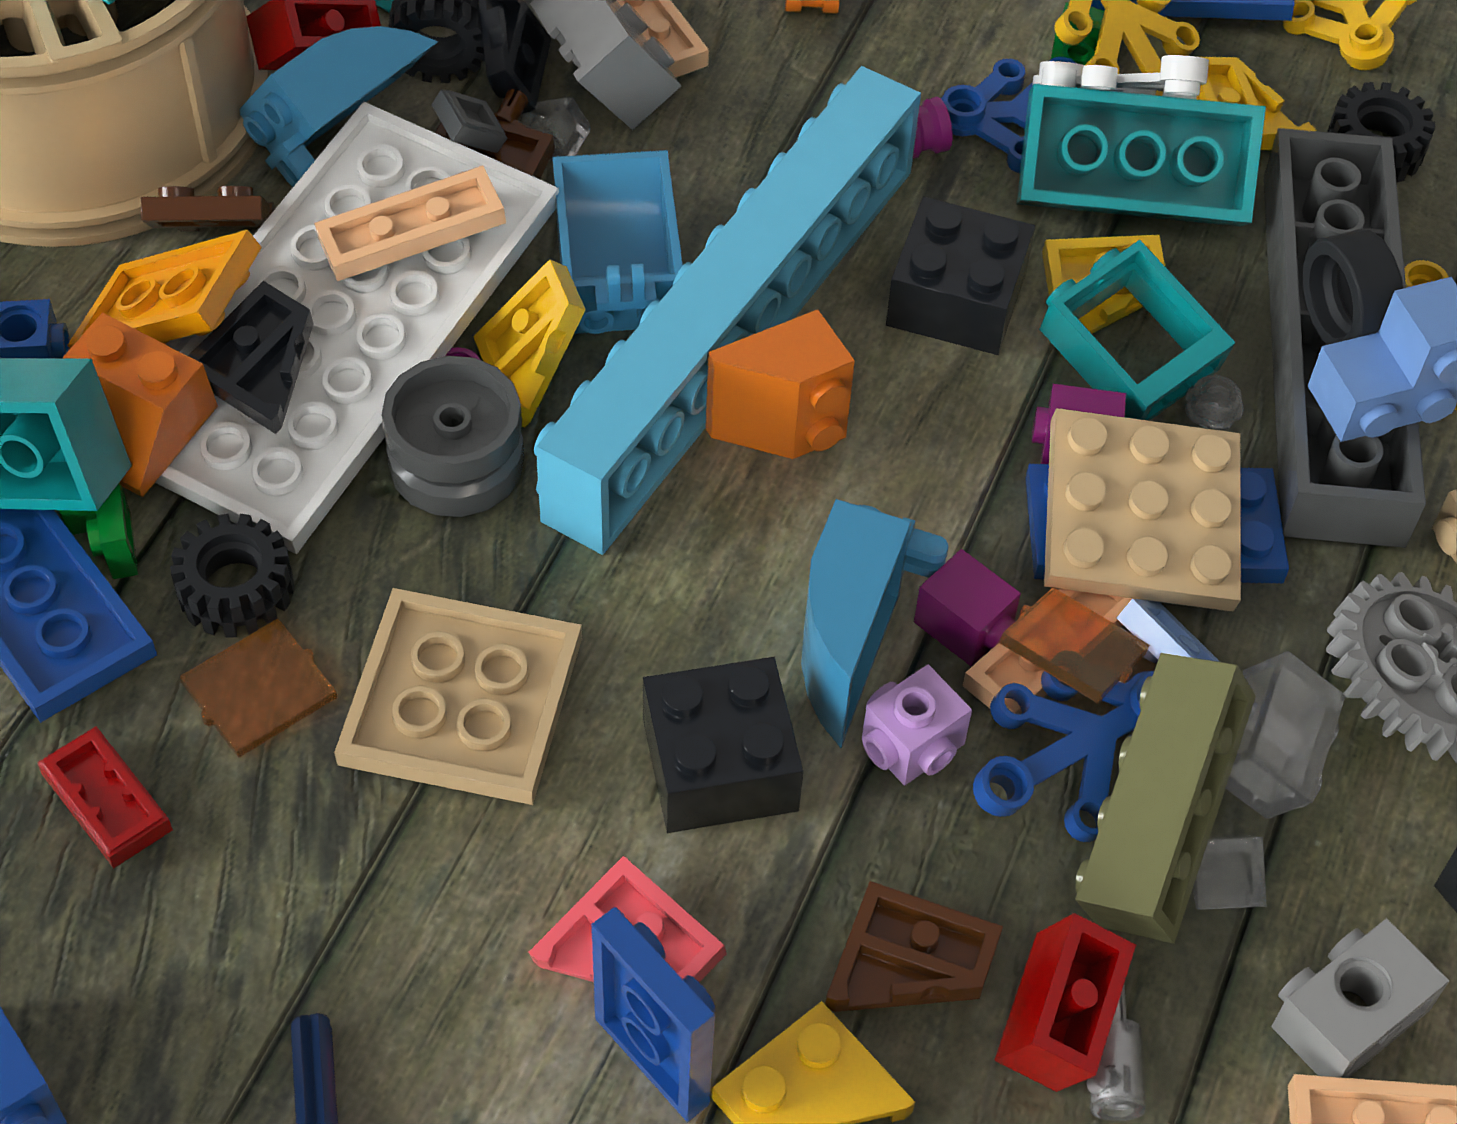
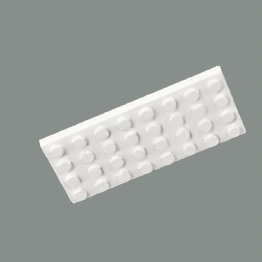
[155,102,559,554]

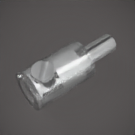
[1087,985,1146,1121]

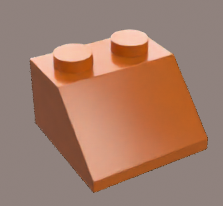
[706,309,855,459]
[63,312,218,497]

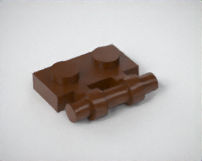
[141,186,275,232]

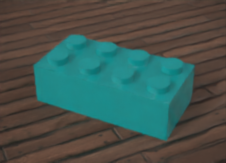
[1016,84,1266,227]
[0,358,132,511]

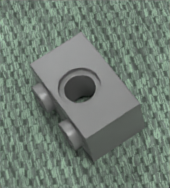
[1271,918,1450,1078]

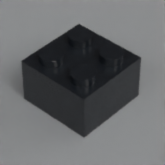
[885,196,1036,355]
[643,657,804,833]

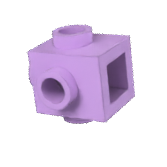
[861,664,972,786]

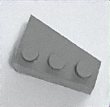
[530,0,681,130]

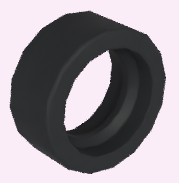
[1303,229,1404,345]

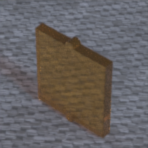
[999,587,1150,703]
[180,619,337,758]

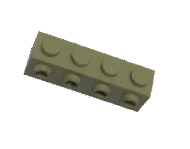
[1075,653,1256,944]

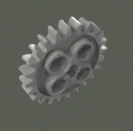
[1326,572,1457,763]

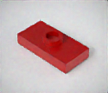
[37,726,173,869]

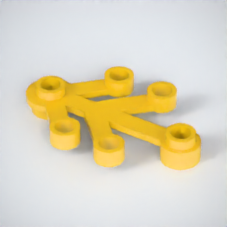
[1055,0,1200,100]
[1283,0,1417,70]

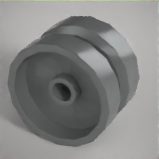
[381,356,524,517]

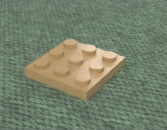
[1044,408,1241,612]
[335,588,582,805]

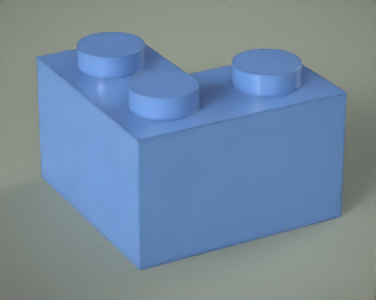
[1308,277,1457,442]

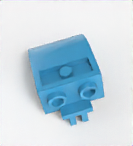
[239,26,438,187]
[553,150,683,334]
[801,499,948,748]

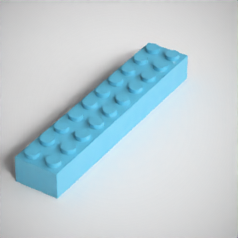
[534,66,921,555]

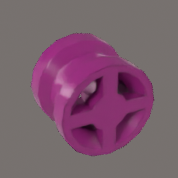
[913,96,953,159]

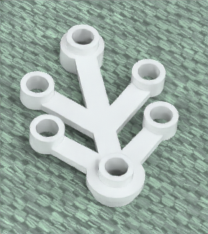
[1032,55,1209,99]

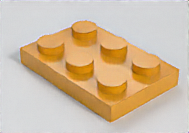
[67,229,262,349]

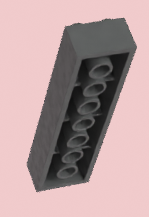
[1264,128,1426,548]

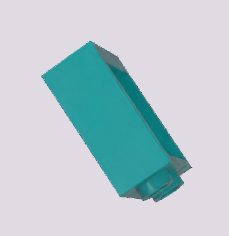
[1039,240,1236,421]

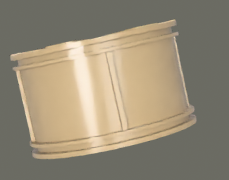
[0,0,271,247]

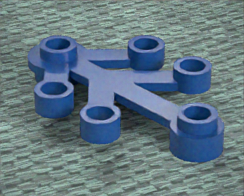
[941,57,1076,173]
[973,656,1154,842]

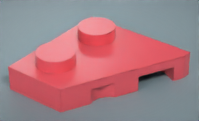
[529,856,727,983]

